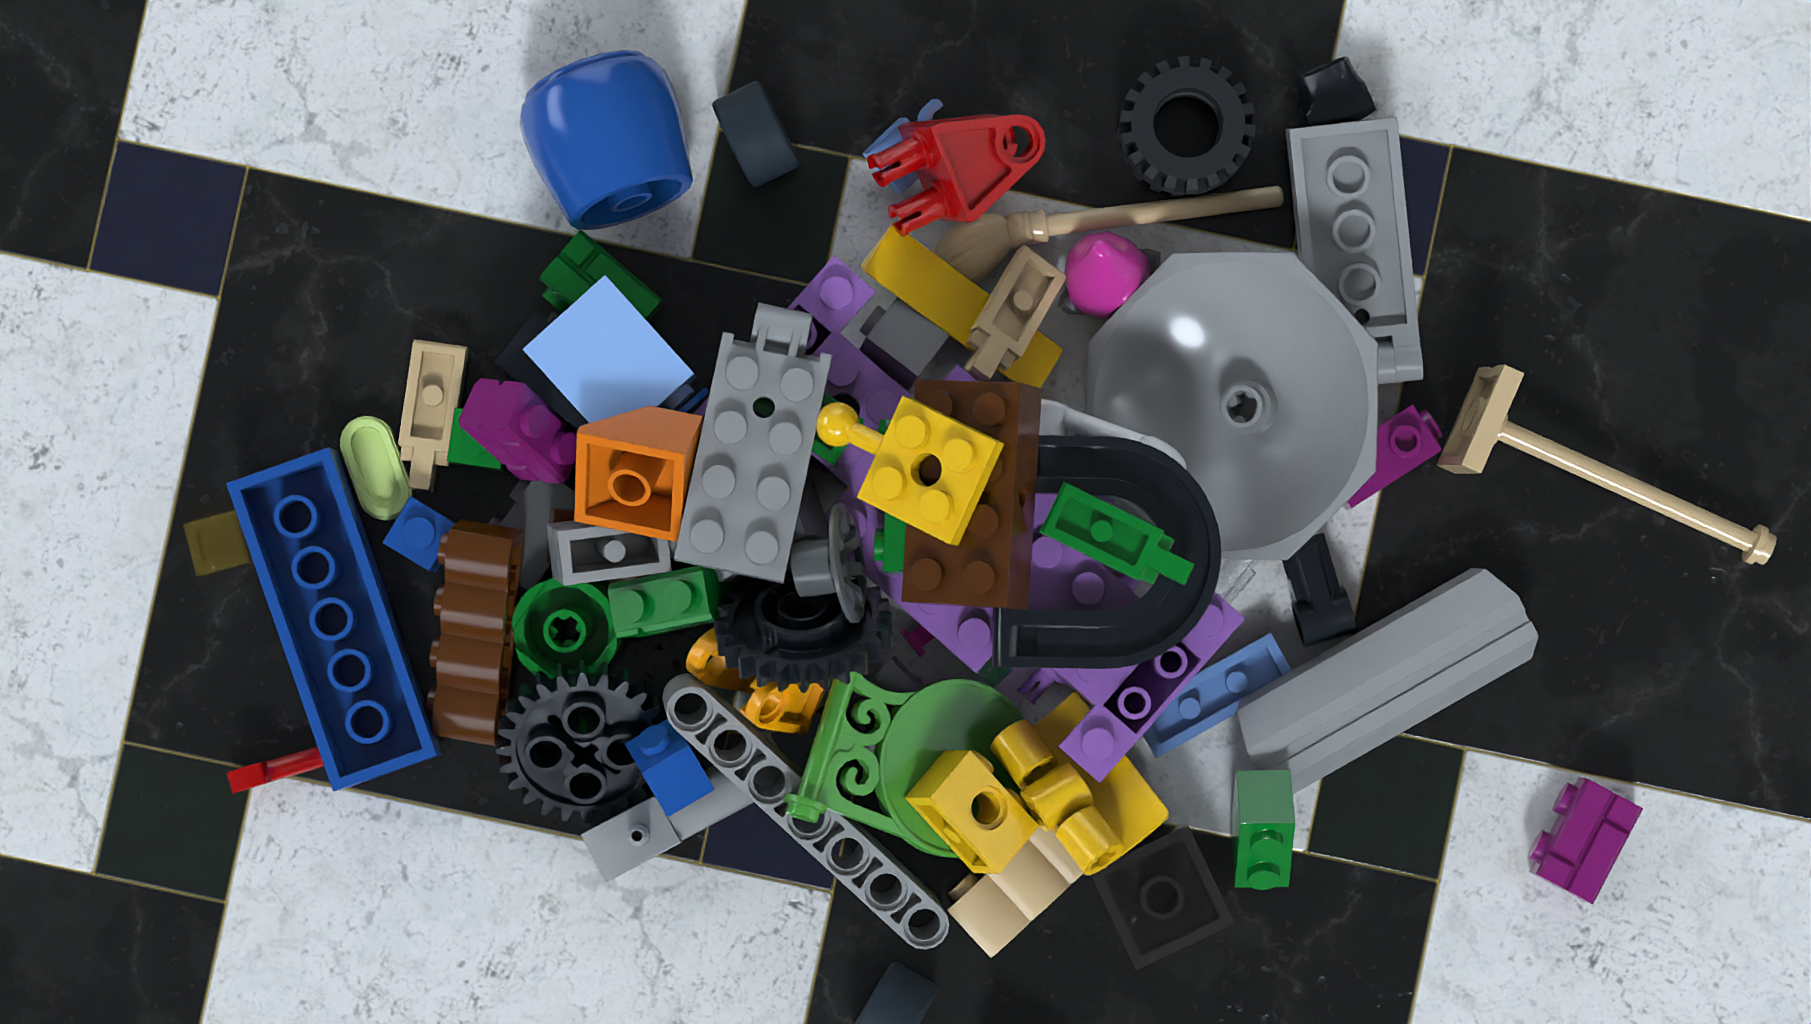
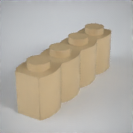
[946,816,1084,958]

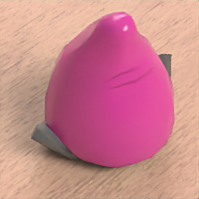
[1058,231,1161,319]

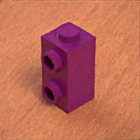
[1343,405,1442,510]

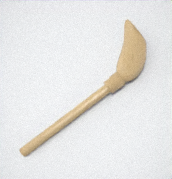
[921,186,1284,330]

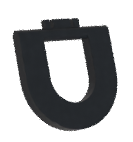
[992,435,1221,669]

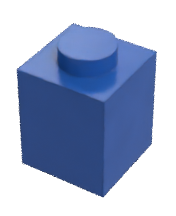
[382,497,456,573]
[625,718,715,817]

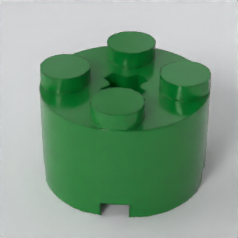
[512,575,627,679]

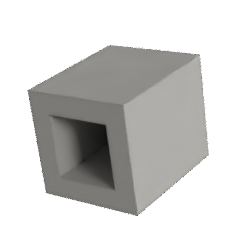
[859,297,949,391]

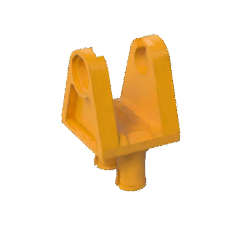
[686,628,826,735]

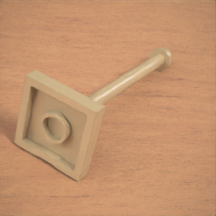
[1437,365,1777,565]

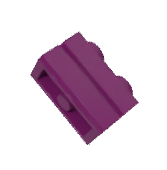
[458,378,577,484]
[1527,777,1643,904]

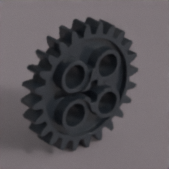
[496,660,667,823]

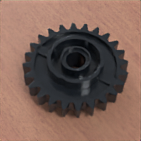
[714,569,893,693]

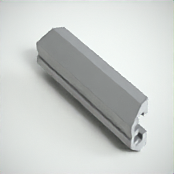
[1237,568,1539,794]

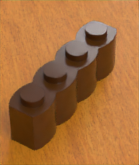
[425,519,525,746]

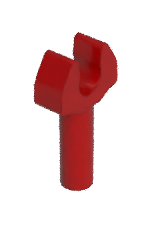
[226,746,324,794]

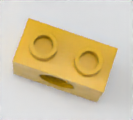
[904,750,1039,874]

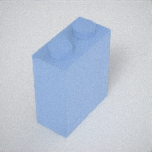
[523,275,697,423]

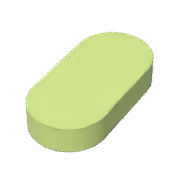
[340,416,414,521]

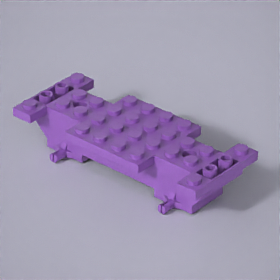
[694,255,1245,783]

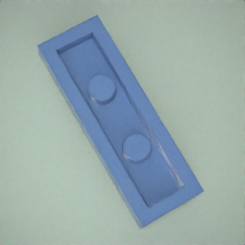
[1142,632,1292,758]

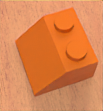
[574,405,703,542]

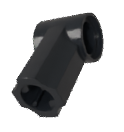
[1282,532,1357,647]

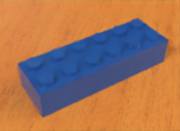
[226,447,443,792]

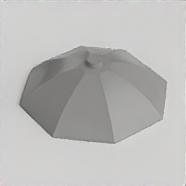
[1086,252,1378,560]

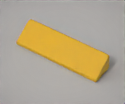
[860,222,1064,388]

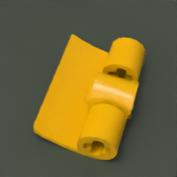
[990,692,1169,875]

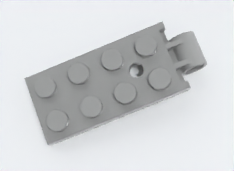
[674,303,832,584]

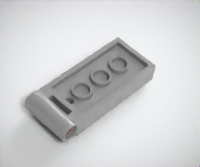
[1285,117,1423,385]

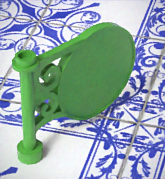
[783,672,1028,858]

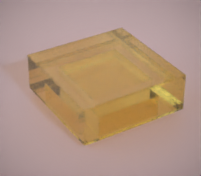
[183,510,251,577]

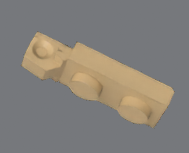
[963,245,1067,381]
[398,339,469,493]

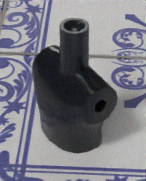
[1296,56,1377,126]

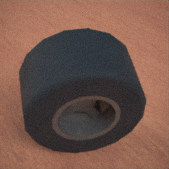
[712,81,800,187]
[855,961,939,1024]

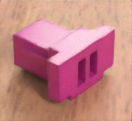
[900,625,934,657]

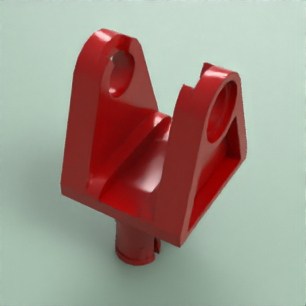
[867,114,1046,237]

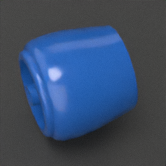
[520,50,693,230]

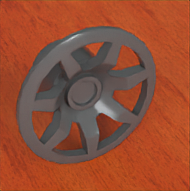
[791,503,867,624]

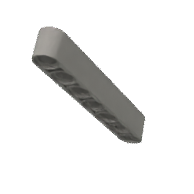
[662,673,949,949]

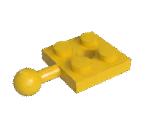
[816,396,1004,546]

